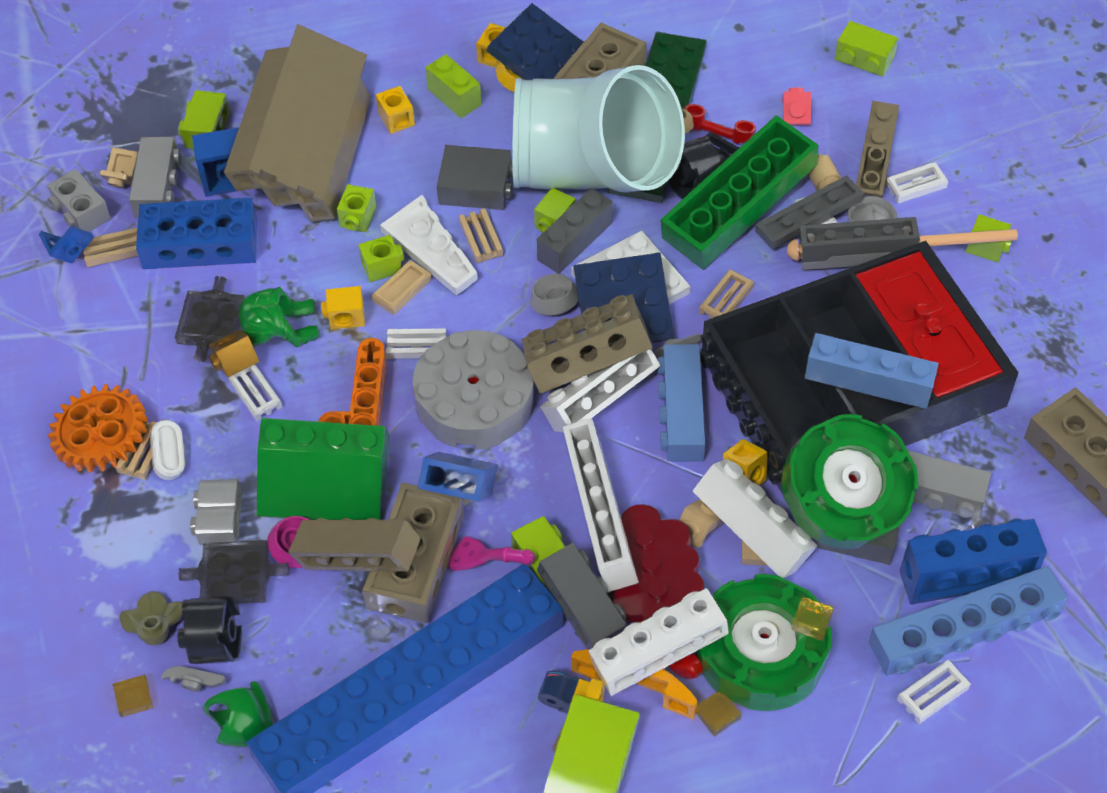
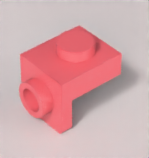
[782,88,811,126]

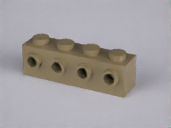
[288,518,421,571]

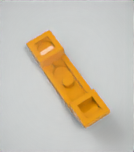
[571,649,697,720]

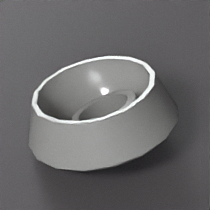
[848,196,897,222]
[530,274,578,316]

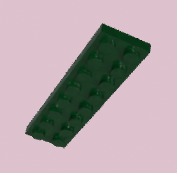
[608,31,707,203]

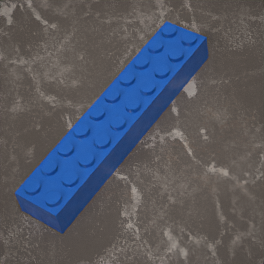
[246,564,563,793]

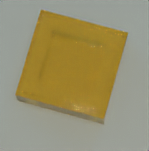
[791,597,834,641]
[113,674,153,717]
[696,691,742,737]

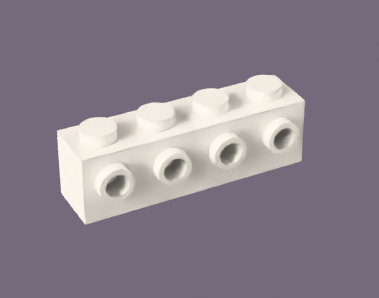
[540,349,660,433]
[693,459,817,578]
[588,588,729,696]

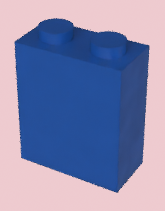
[417,452,498,502]

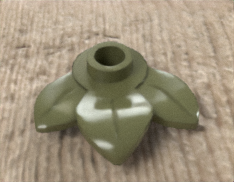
[119,591,183,645]

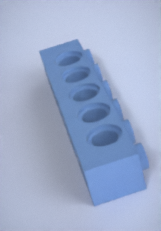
[868,566,1068,676]

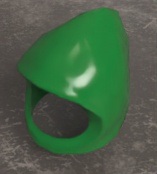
[203,681,274,748]

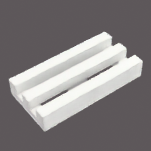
[885,162,948,204]
[386,328,446,359]
[227,364,283,421]
[897,659,971,724]

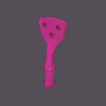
[448,536,536,571]

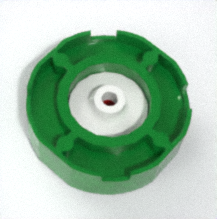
[782,414,918,549]
[696,574,832,711]

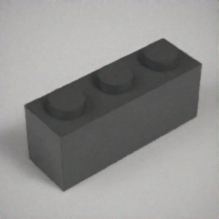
[537,188,613,274]
[537,543,627,649]

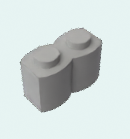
[190,479,242,545]

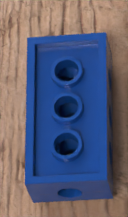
[136,198,257,269]
[899,519,1047,605]

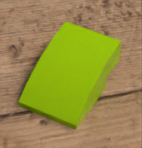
[544,694,640,793]

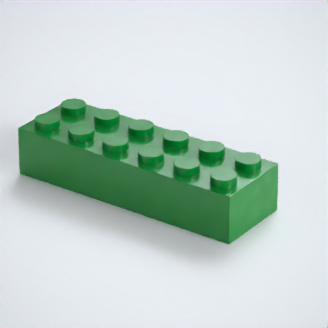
[660,115,819,270]

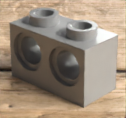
[47,169,111,232]

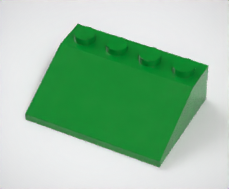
[256,418,390,520]

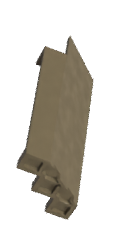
[224,24,371,222]

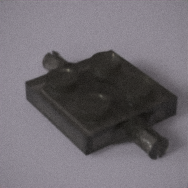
[175,276,245,362]
[179,540,289,604]

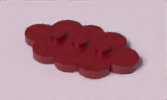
[613,504,705,622]

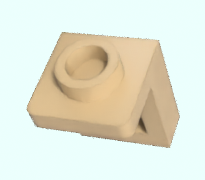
[100,147,138,188]
[679,499,724,548]

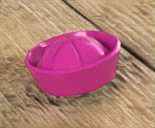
[267,516,309,568]

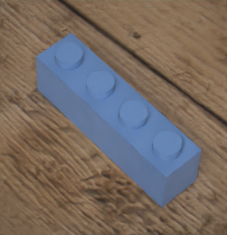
[805,333,939,409]
[657,344,705,462]

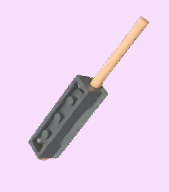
[787,217,1018,270]

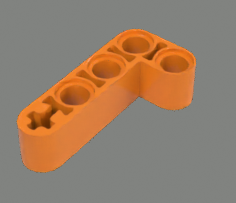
[318,338,387,426]

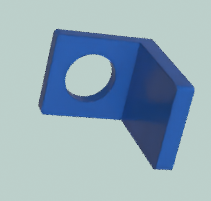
[39,226,94,263]

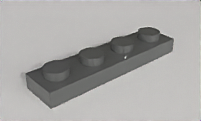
[755,176,864,249]

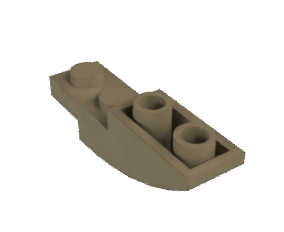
[856,101,900,198]

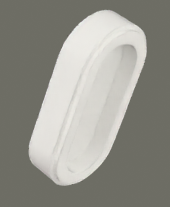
[150,420,185,480]

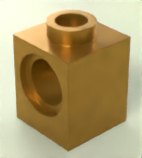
[208,329,260,377]

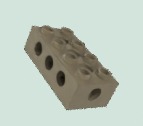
[553,23,646,79]
[522,294,653,394]
[1024,387,1107,517]
[363,482,464,623]

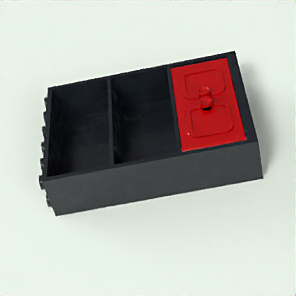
[700,240,1019,494]

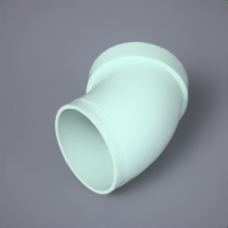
[512,65,685,192]

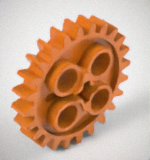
[48,384,148,473]

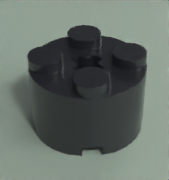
[668,136,726,199]
[177,596,242,664]

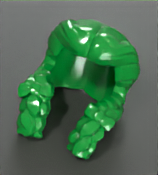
[239,286,320,347]

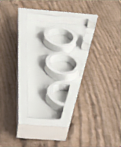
[380,195,478,296]

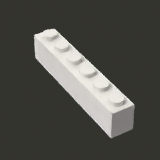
[563,418,638,592]

